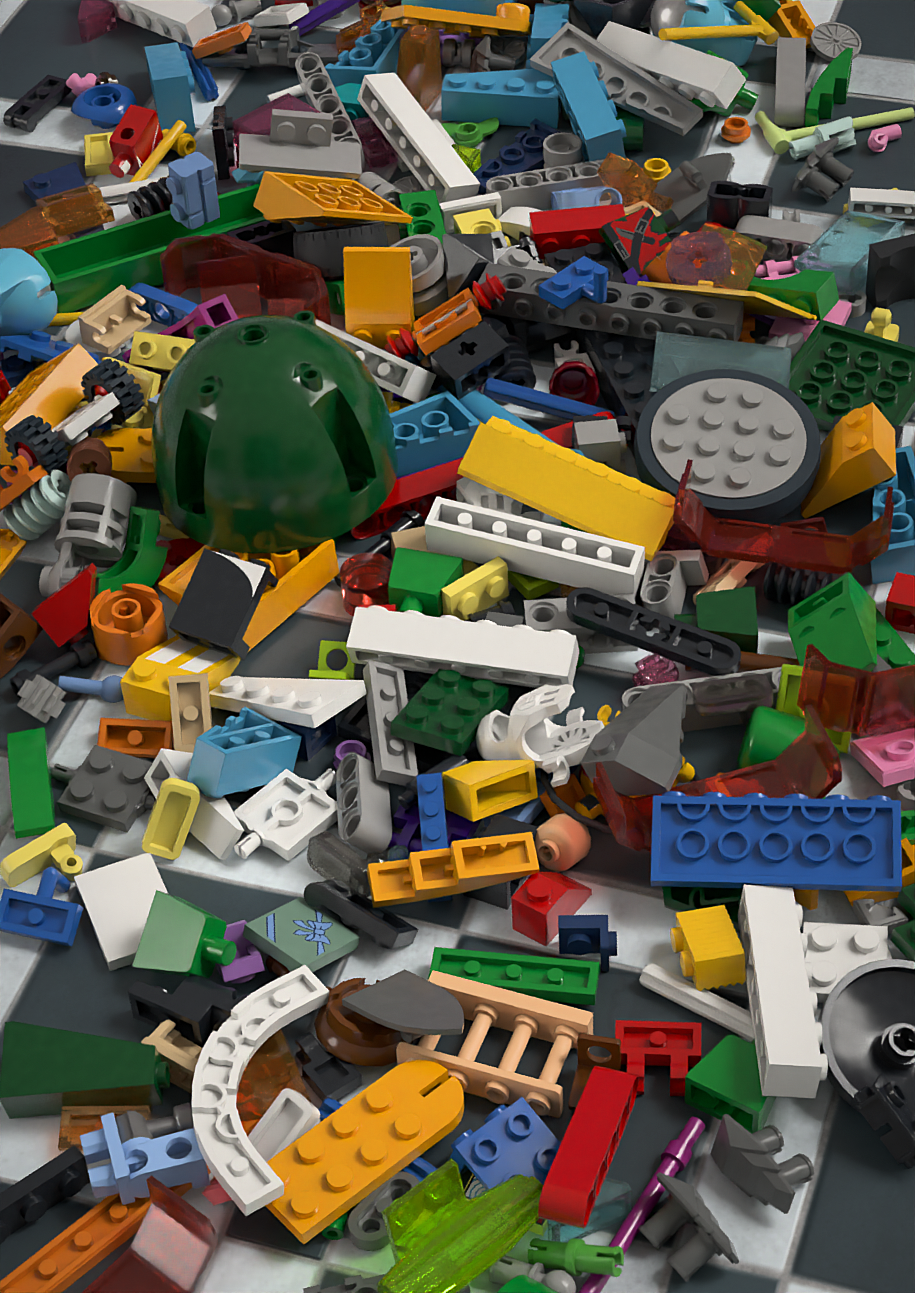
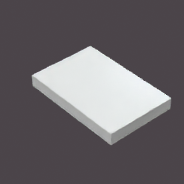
[74,853,168,971]

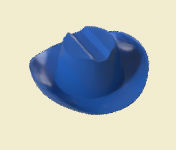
[71,83,137,129]

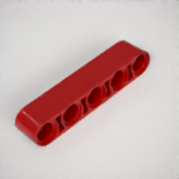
[538,1065,639,1229]

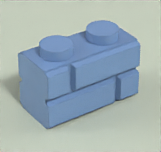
[166,152,220,230]

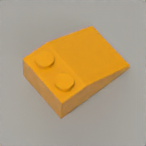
[343,247,415,349]
[801,402,896,519]

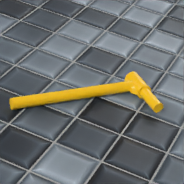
[658,1,779,45]

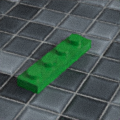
[428,947,600,1005]

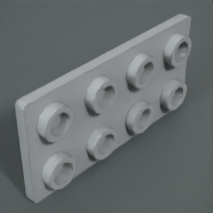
[239,109,362,179]

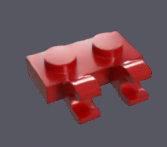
[615,1020,701,1096]

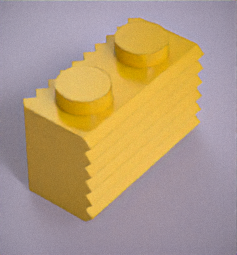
[670,905,746,991]

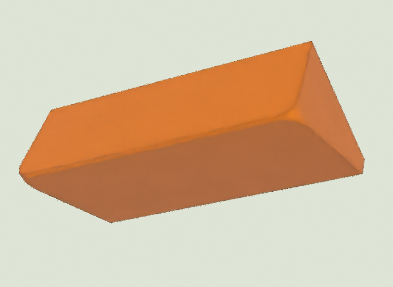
[97,718,174,759]

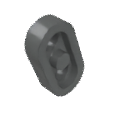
[348,1171,422,1251]

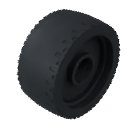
[293,222,389,278]

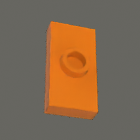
[192,22,252,59]

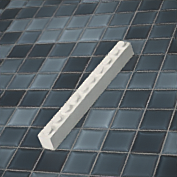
[848,188,915,219]

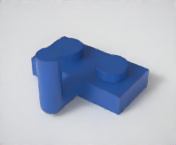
[538,256,608,309]
[0,867,83,947]

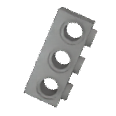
[524,594,638,654]

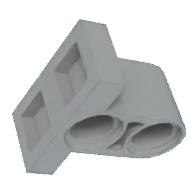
[639,550,709,619]

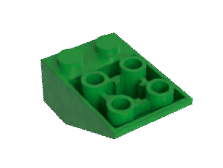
[788,572,877,678]

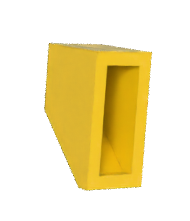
[442,759,538,822]

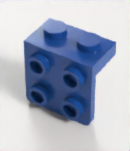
[446,1097,561,1217]

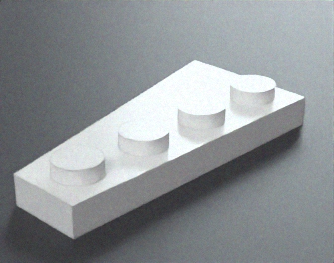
[209,676,367,728]

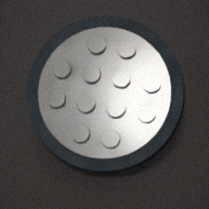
[634,369,821,530]

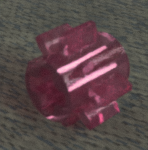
[632,653,680,687]

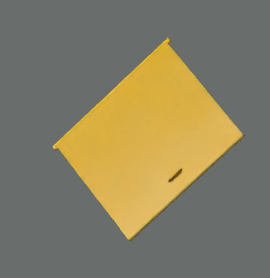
[637,280,817,320]

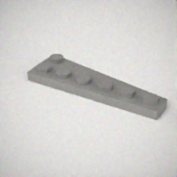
[530,22,703,136]

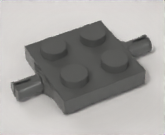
[51,745,156,833]

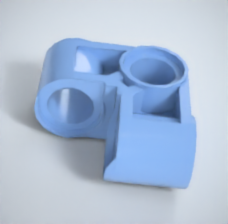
[551,186,622,210]

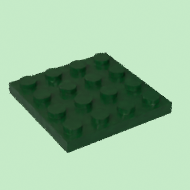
[778,320,915,432]

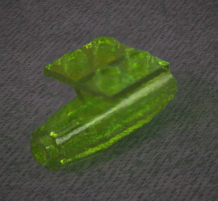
[377,1159,543,1293]

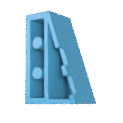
[187,706,302,798]

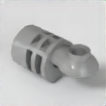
[39,473,137,598]

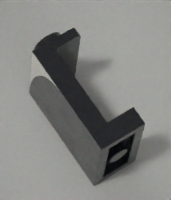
[169,548,279,660]

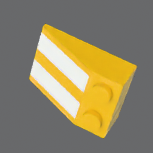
[120,635,241,721]

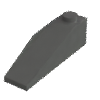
[581,683,687,798]

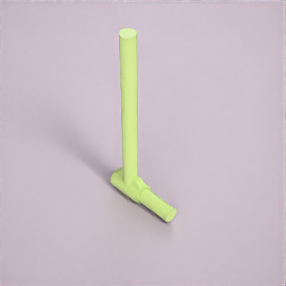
[755,107,915,154]

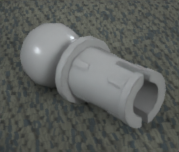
[211,0,262,26]
[489,1253,576,1293]

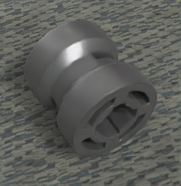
[443,38,476,68]

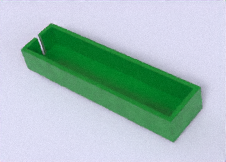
[33,183,267,313]

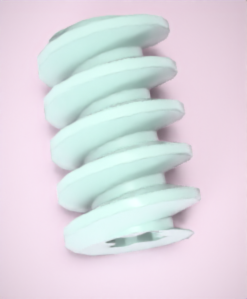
[3,470,71,540]

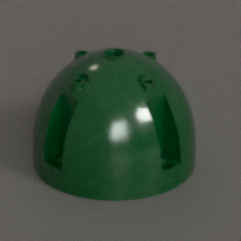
[151,311,398,554]

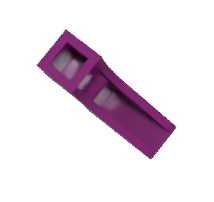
[122,294,239,375]

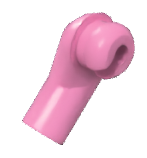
[66,73,97,96]
[867,124,902,153]

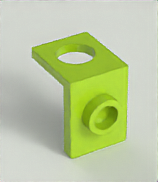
[309,640,356,680]

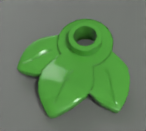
[441,117,499,149]

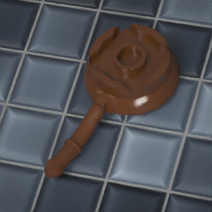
[265,955,414,1066]

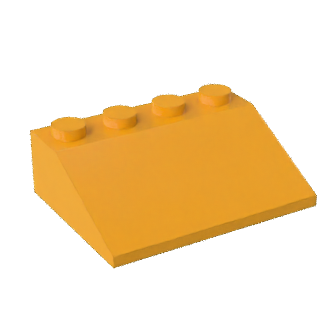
[253,171,413,227]
[0,343,98,466]
[158,539,339,652]

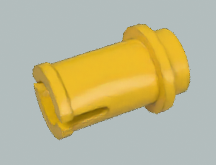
[162,129,196,156]

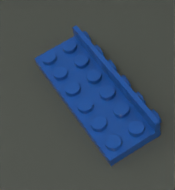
[651,791,902,892]

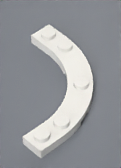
[192,965,329,1216]

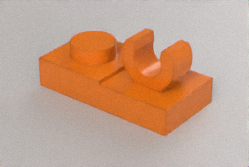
[0,455,48,512]

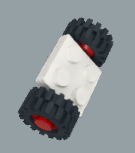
[4,359,144,476]

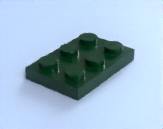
[390,668,509,756]

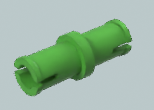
[528,1238,624,1277]

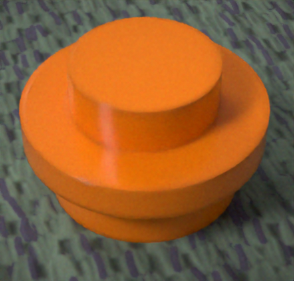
[721,117,751,144]

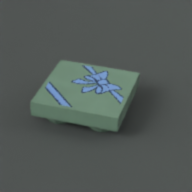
[243,897,360,972]

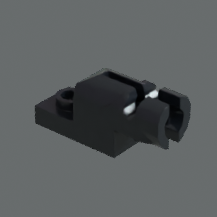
[128,974,249,1048]

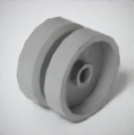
[390,234,451,316]

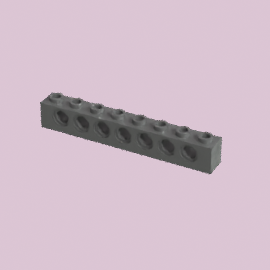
[478,263,744,352]

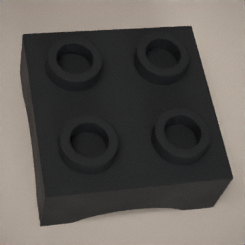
[866,233,915,309]

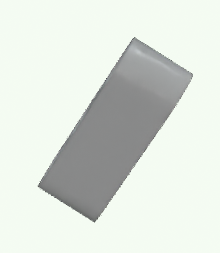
[734,215,826,262]
[336,752,392,857]

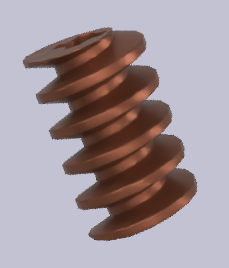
[67,437,112,481]

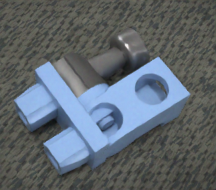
[80,1103,210,1205]

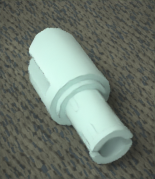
[789,116,856,160]

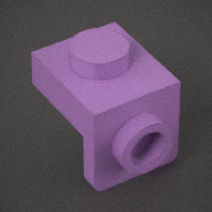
[215,920,264,983]

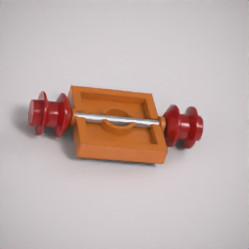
[384,273,507,360]

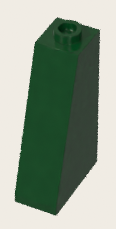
[0,1021,170,1119]

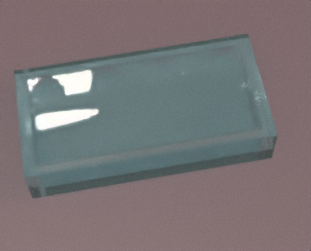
[794,210,905,296]
[650,331,791,392]

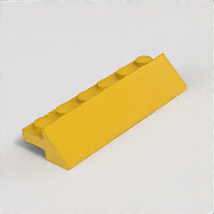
[457,416,685,561]

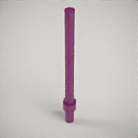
[578,1117,705,1293]

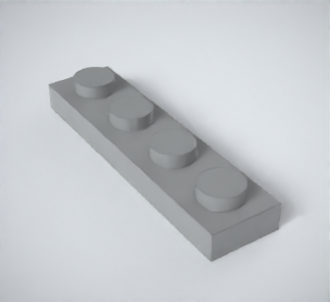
[363,660,418,786]

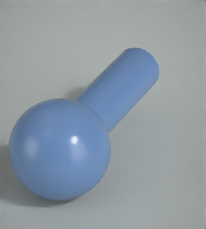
[58,675,124,703]

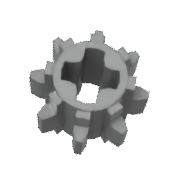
[17,675,66,723]

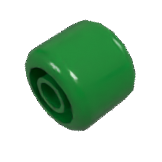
[736,706,816,789]

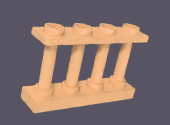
[396,970,593,1118]

